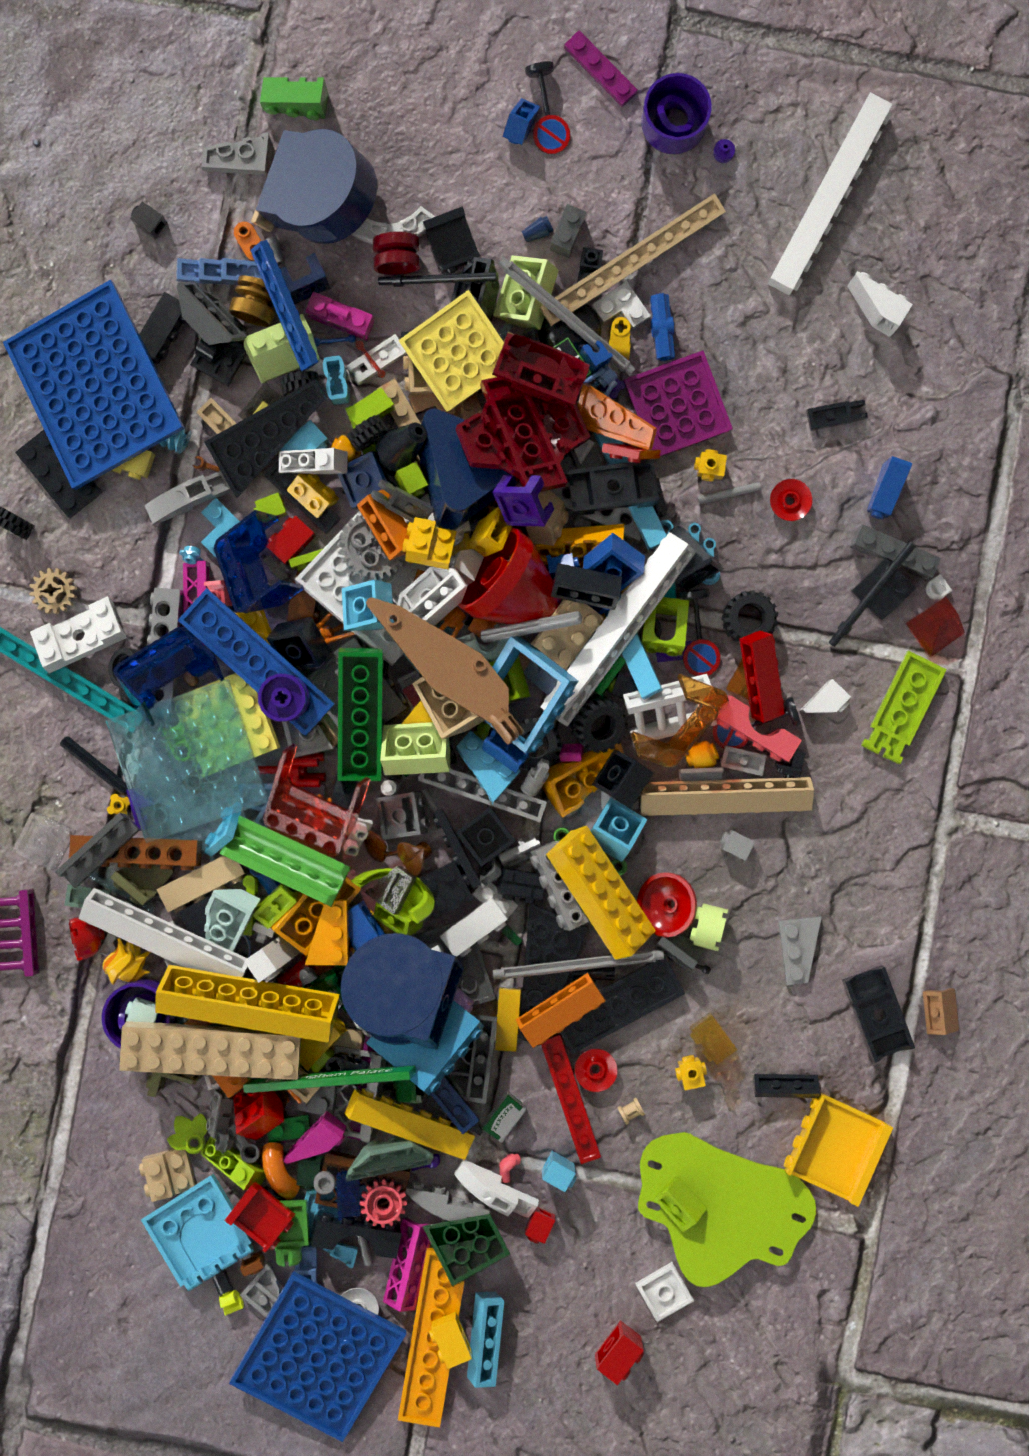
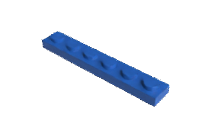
[250,240,318,372]

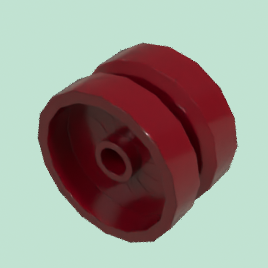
[373,232,420,275]

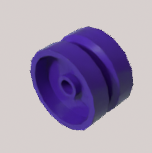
[258,674,310,721]

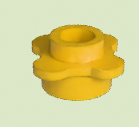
[107,794,130,814]

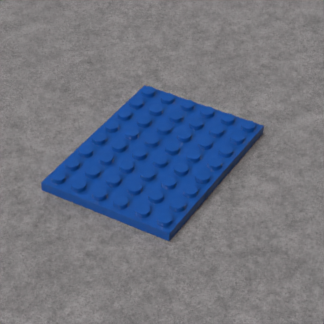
[3,280,185,490]

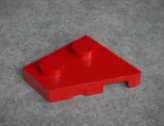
[602,443,661,463]

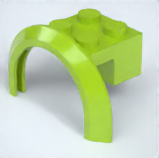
[351,868,435,936]

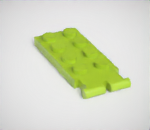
[861,651,947,765]

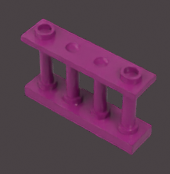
[0,889,39,976]

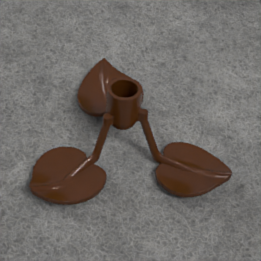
[364,830,432,876]

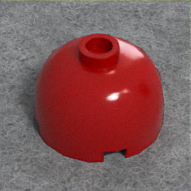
[69,917,105,961]

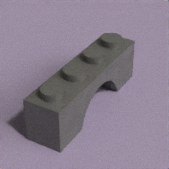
[849,524,941,581]

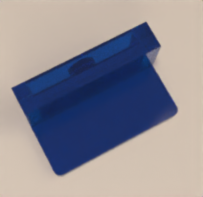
[336,1171,361,1221]

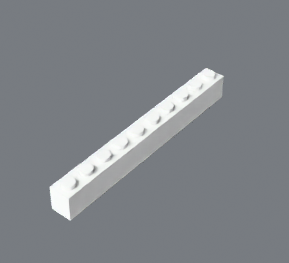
[768,92,892,296]
[541,532,696,726]

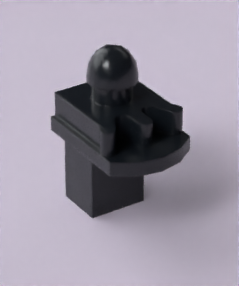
[774,749,806,778]

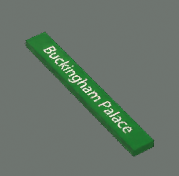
[243,1065,417,1093]

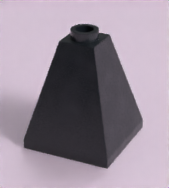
[669,526,724,591]

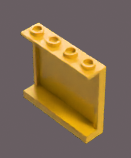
[784,1092,893,1207]

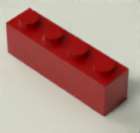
[739,631,785,723]

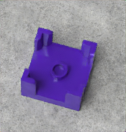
[493,475,554,527]

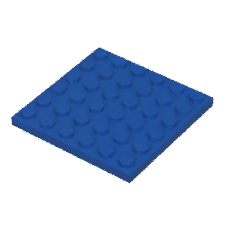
[229,1271,407,1442]

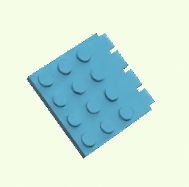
[141,1173,254,1291]

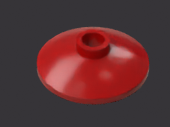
[770,479,812,521]
[575,1049,617,1092]

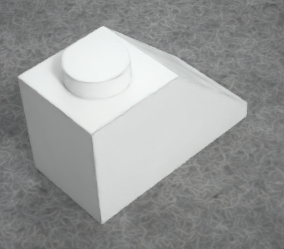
[449,549,484,586]
[799,679,851,713]

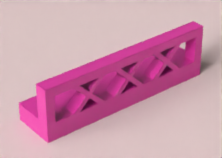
[183,561,210,648]
[383,1218,431,1312]

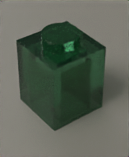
[296,1156,323,1190]

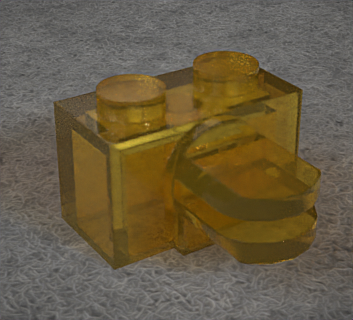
[689,1012,738,1065]

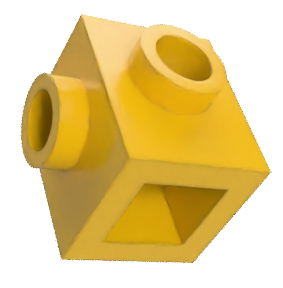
[694,449,727,482]
[675,1055,707,1091]

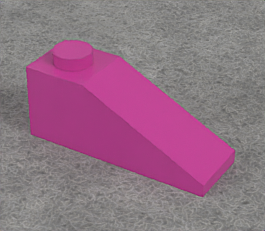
[283,1111,347,1164]

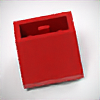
[233,1089,284,1140]

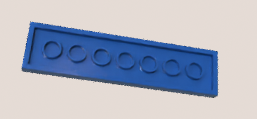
[178,588,335,736]

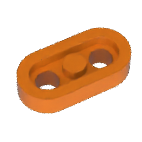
[234,222,261,261]

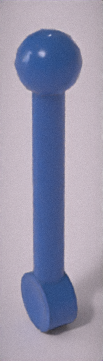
[314,334,356,347]

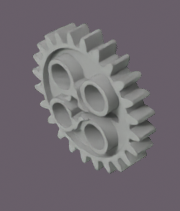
[337,515,406,581]

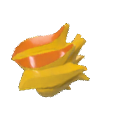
[103,938,151,985]

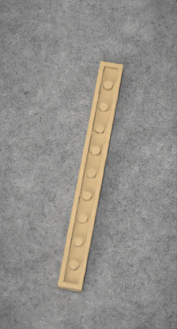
[540,193,726,326]

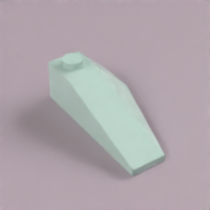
[204,889,260,952]

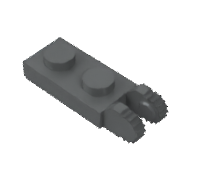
[371,480,433,522]

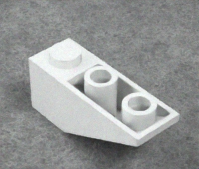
[279,448,348,474]

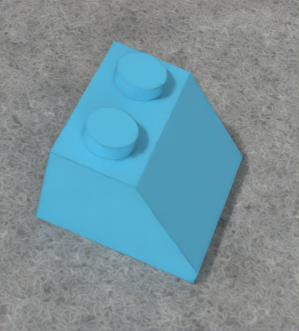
[342,580,394,631]

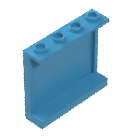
[366,1001,484,1095]

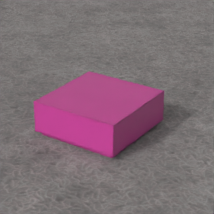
[560,744,584,761]

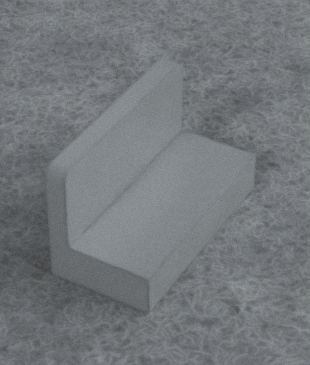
[679,767,724,781]

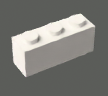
[440,897,508,957]

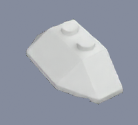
[394,566,467,626]

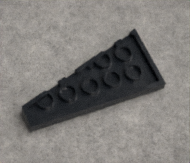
[204,379,327,499]
[518,903,589,1046]

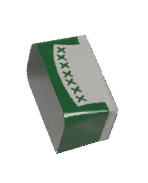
[481,1091,526,1143]

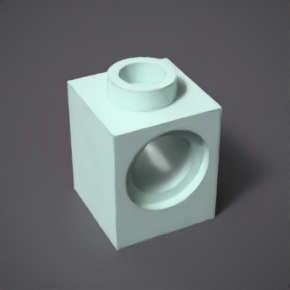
[125,997,158,1023]

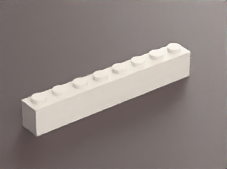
[79,888,248,978]

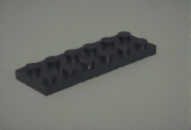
[561,955,685,1054]

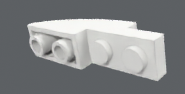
[454,1160,539,1218]

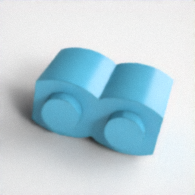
[323,355,350,405]

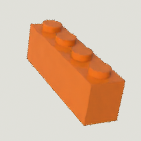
[516,973,605,1048]

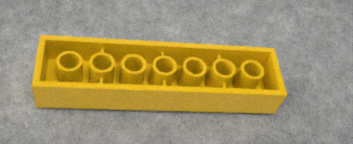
[155,965,340,1043]

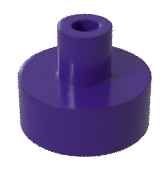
[713,139,735,163]

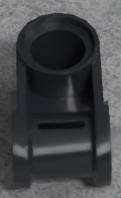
[325,1053,370,1086]

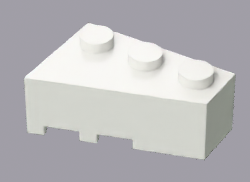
[244,936,301,983]

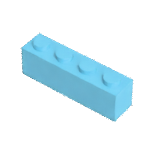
[467,1292,504,1388]

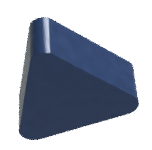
[418,409,520,530]

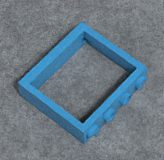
[484,636,579,753]

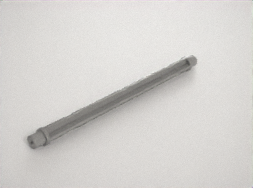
[498,256,635,376]
[493,949,664,980]

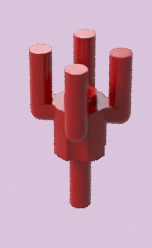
[255,752,326,787]

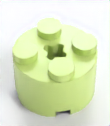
[690,903,728,951]

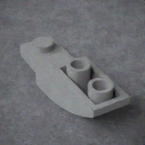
[145,471,232,525]
[405,1181,490,1221]

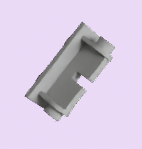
[206,1090,234,1138]

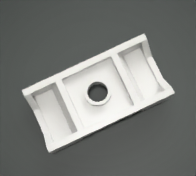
[30,596,127,673]

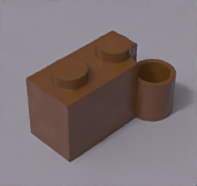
[287,571,321,624]

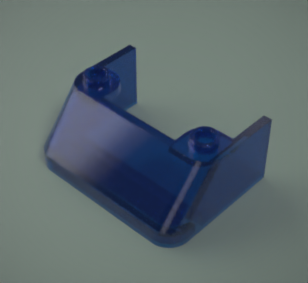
[214,510,304,614]
[113,627,225,726]

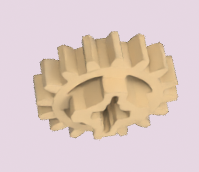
[29,568,77,614]

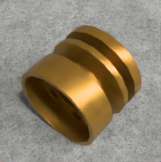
[228,275,275,327]

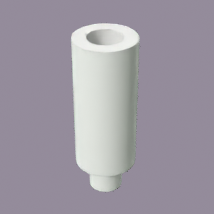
[381,780,399,796]

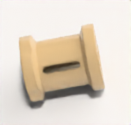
[617,1098,645,1125]

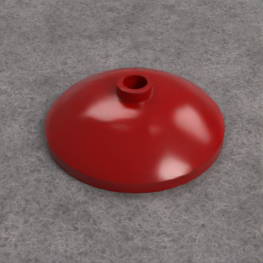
[637,872,697,937]

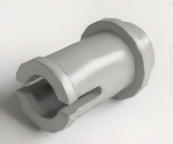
[266,237,285,265]

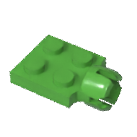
[274,1200,310,1267]

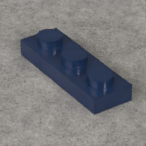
[430,1076,480,1134]

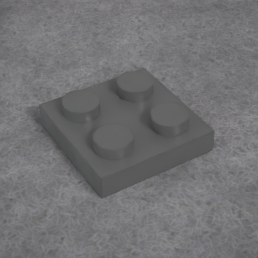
[292,1065,338,1116]

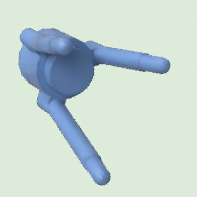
[581,365,618,396]

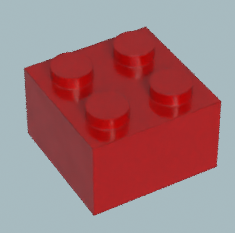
[595,1320,644,1386]

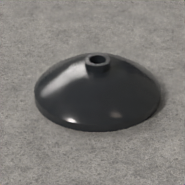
[538,304,601,353]

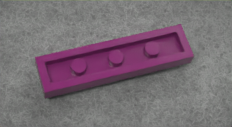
[564,30,638,107]

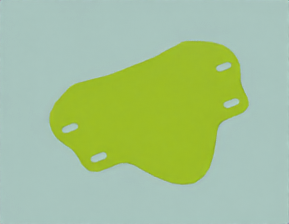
[638,1132,816,1287]

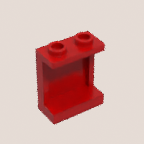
[224,1182,295,1253]

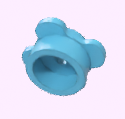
[179,546,203,564]

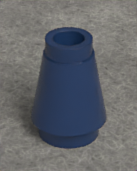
[521,215,554,243]

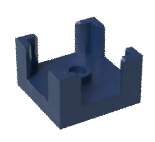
[281,253,330,305]
[338,451,396,509]

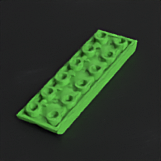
[220,815,351,907]

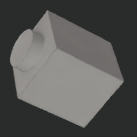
[720,830,755,861]

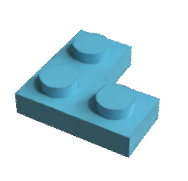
[201,498,247,558]
[204,802,243,857]

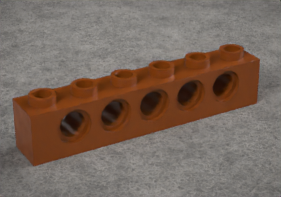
[69,835,202,871]

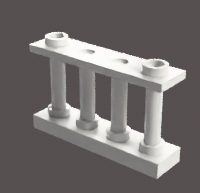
[623,674,717,745]

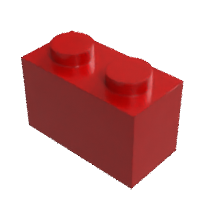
[266,515,316,566]

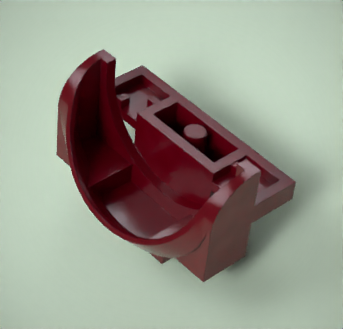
[492,332,590,407]

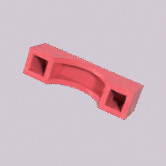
[713,695,802,763]

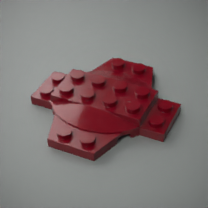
[455,377,590,492]

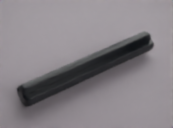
[60,736,131,795]

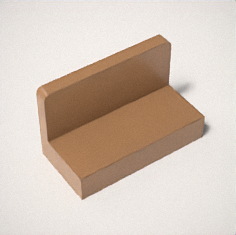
[923,988,959,1035]

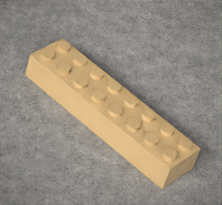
[119,1021,301,1080]

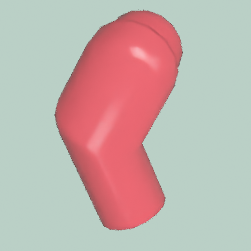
[499,1153,521,1183]

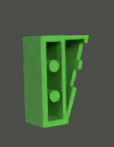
[260,77,329,121]

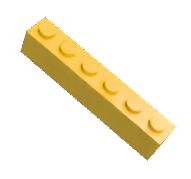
[345,1088,475,1160]

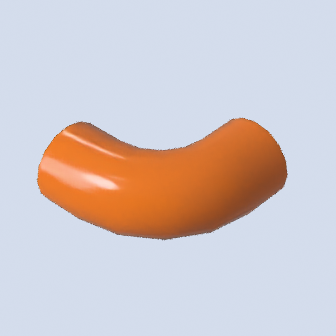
[262,1142,300,1200]

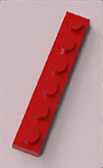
[541,1034,601,1164]

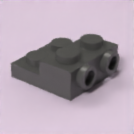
[376,791,430,840]

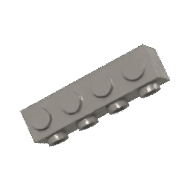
[530,841,589,931]

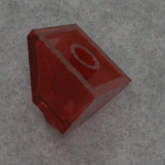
[905,596,965,657]

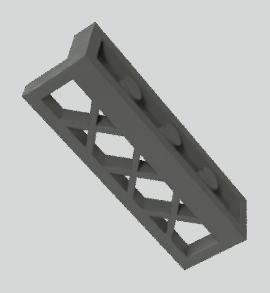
[55,813,140,888]

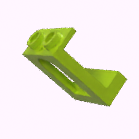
[641,597,689,656]

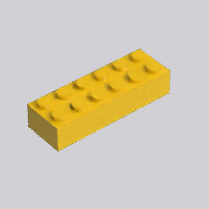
[546,826,656,960]

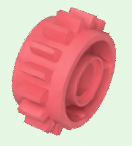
[360,1178,407,1228]

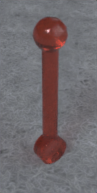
[355,341,386,378]

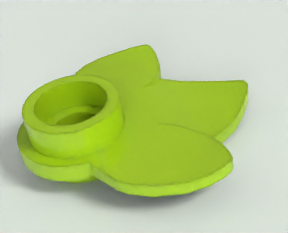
[167,1113,207,1154]

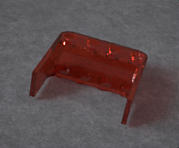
[263,743,370,857]

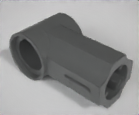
[227,1124,263,1163]

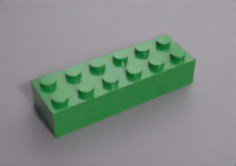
[338,648,383,781]

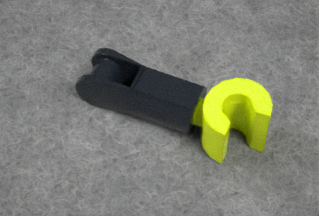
[212,1264,244,1316]

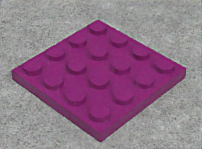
[624,350,733,457]

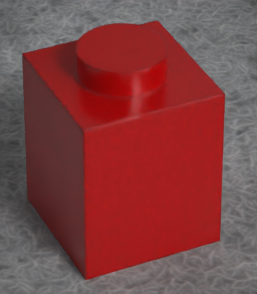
[525,1207,555,1244]

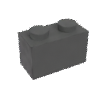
[550,204,587,258]

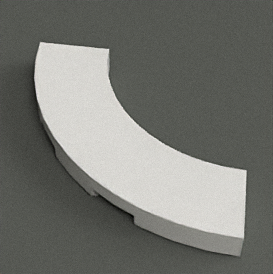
[351,206,435,244]

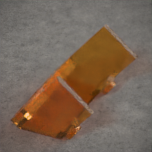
[631,674,729,767]

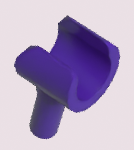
[411,1154,440,1171]

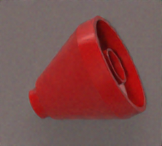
[458,528,561,625]

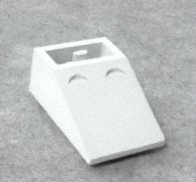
[847,271,913,337]

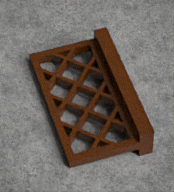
[314,1150,410,1222]

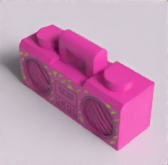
[306,292,375,341]

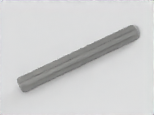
[481,611,582,643]

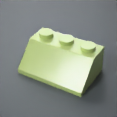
[493,256,559,330]
[244,314,320,384]
[380,722,450,775]

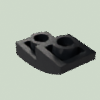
[577,247,603,283]

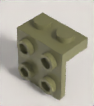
[110,849,174,905]
[146,1072,202,1098]

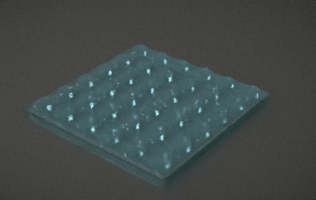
[106,679,269,843]

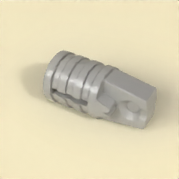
[521,758,549,797]

